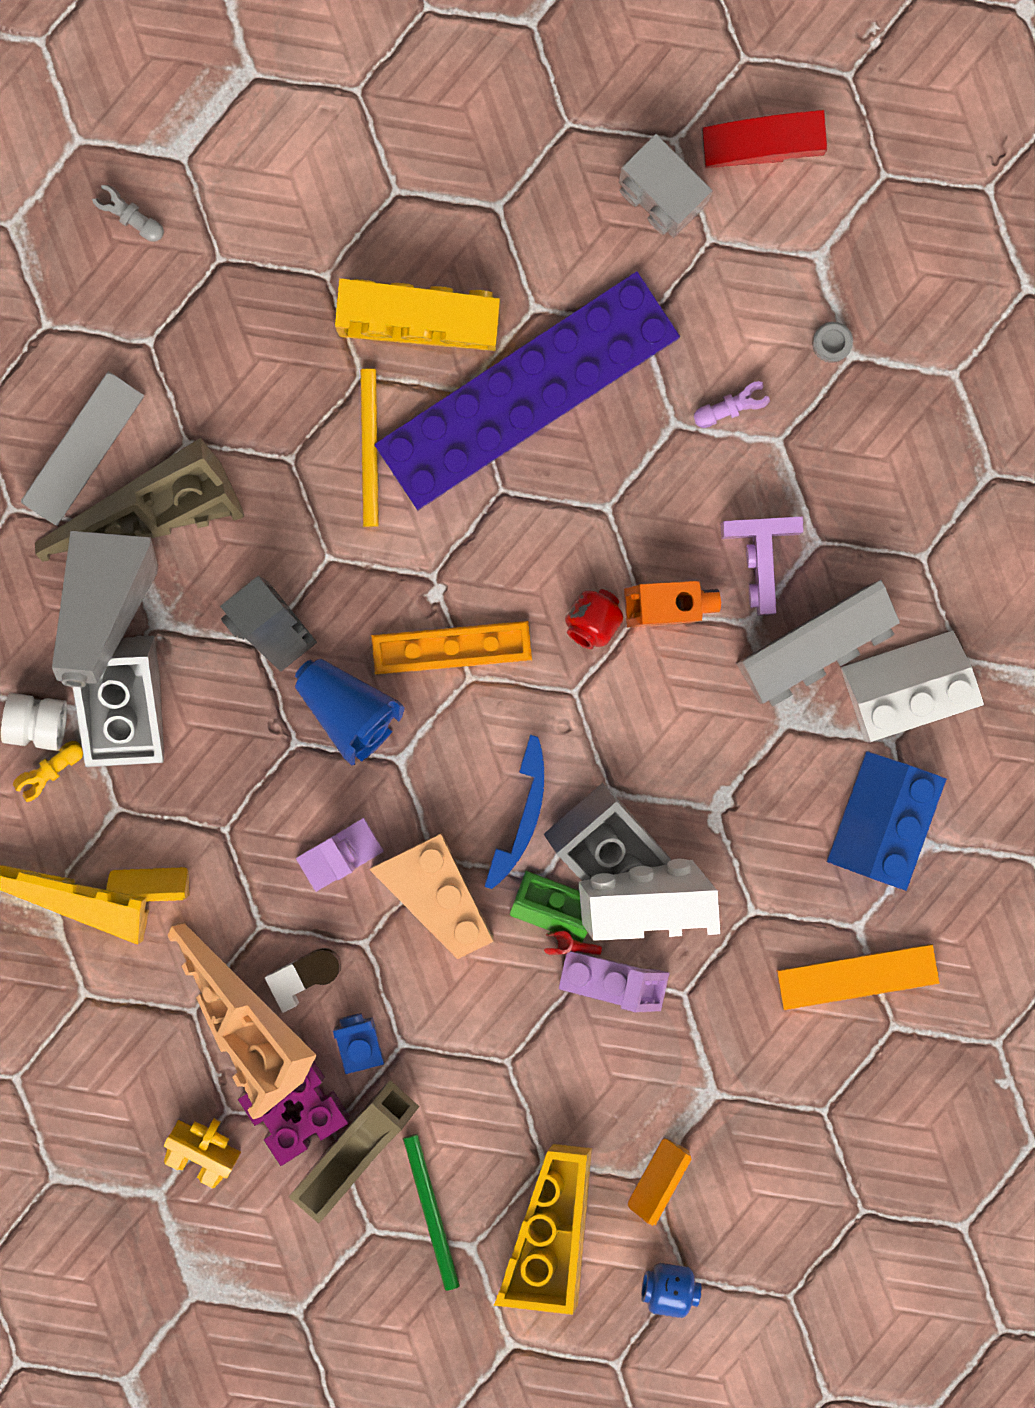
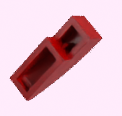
[702,110,827,168]

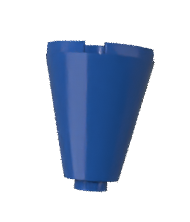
[295,659,405,765]

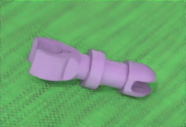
[694,381,770,428]

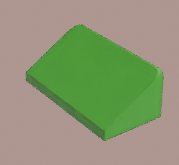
[510,871,587,942]

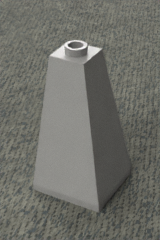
[52,531,158,687]

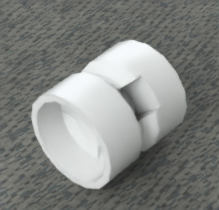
[1,693,67,751]

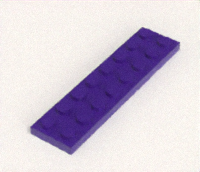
[374,271,680,511]

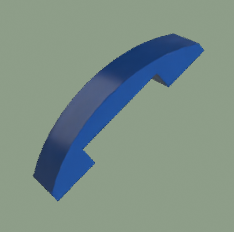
[484,735,544,889]

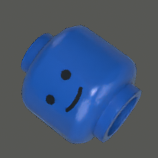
[641,1263,702,1318]

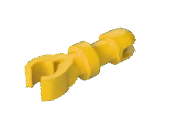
[13,741,83,802]

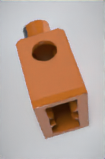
[624,581,721,628]

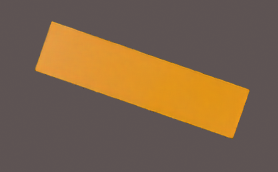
[371,621,532,675]
[776,944,940,1010]

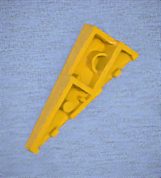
[0,865,149,945]

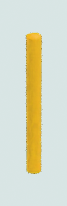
[360,369,379,527]

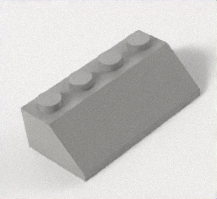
[736,580,900,706]

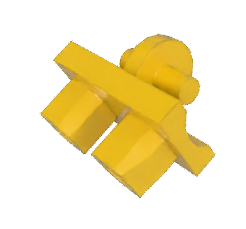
[164,1118,241,1188]

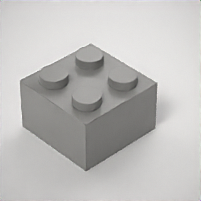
[619,134,713,238]

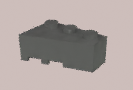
[220,576,317,672]

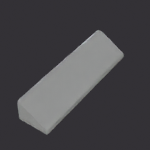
[21,371,144,526]

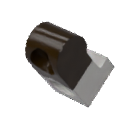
[265,948,341,1013]

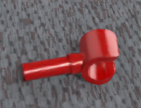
[544,931,602,955]

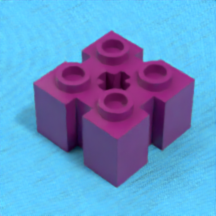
[238,1061,350,1167]

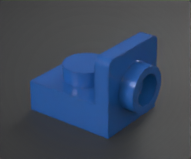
[333,1013,384,1074]

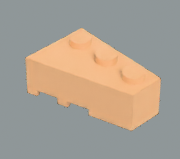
[369,832,494,959]

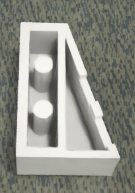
[579,859,720,940]

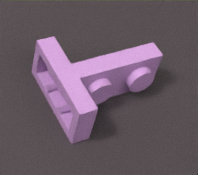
[720,517,804,616]
[296,818,384,892]
[559,951,669,1012]

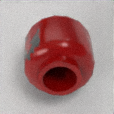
[565,589,624,649]

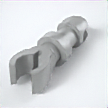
[92,185,164,242]

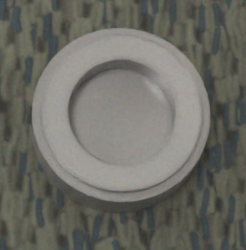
[812,322,853,363]

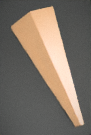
[168,923,316,1119]

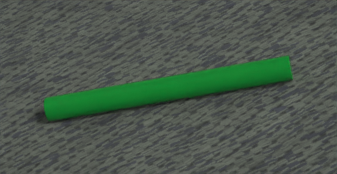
[403,1134,460,1291]

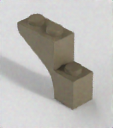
[289,1080,420,1224]

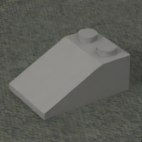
[73,636,164,767]
[544,783,671,881]

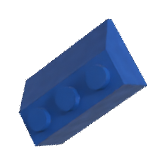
[826,751,947,891]

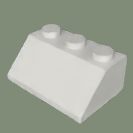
[840,631,984,742]

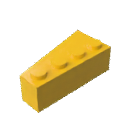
[335,278,500,351]
[494,1144,592,1315]

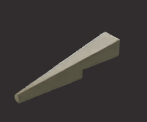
[35,438,244,562]

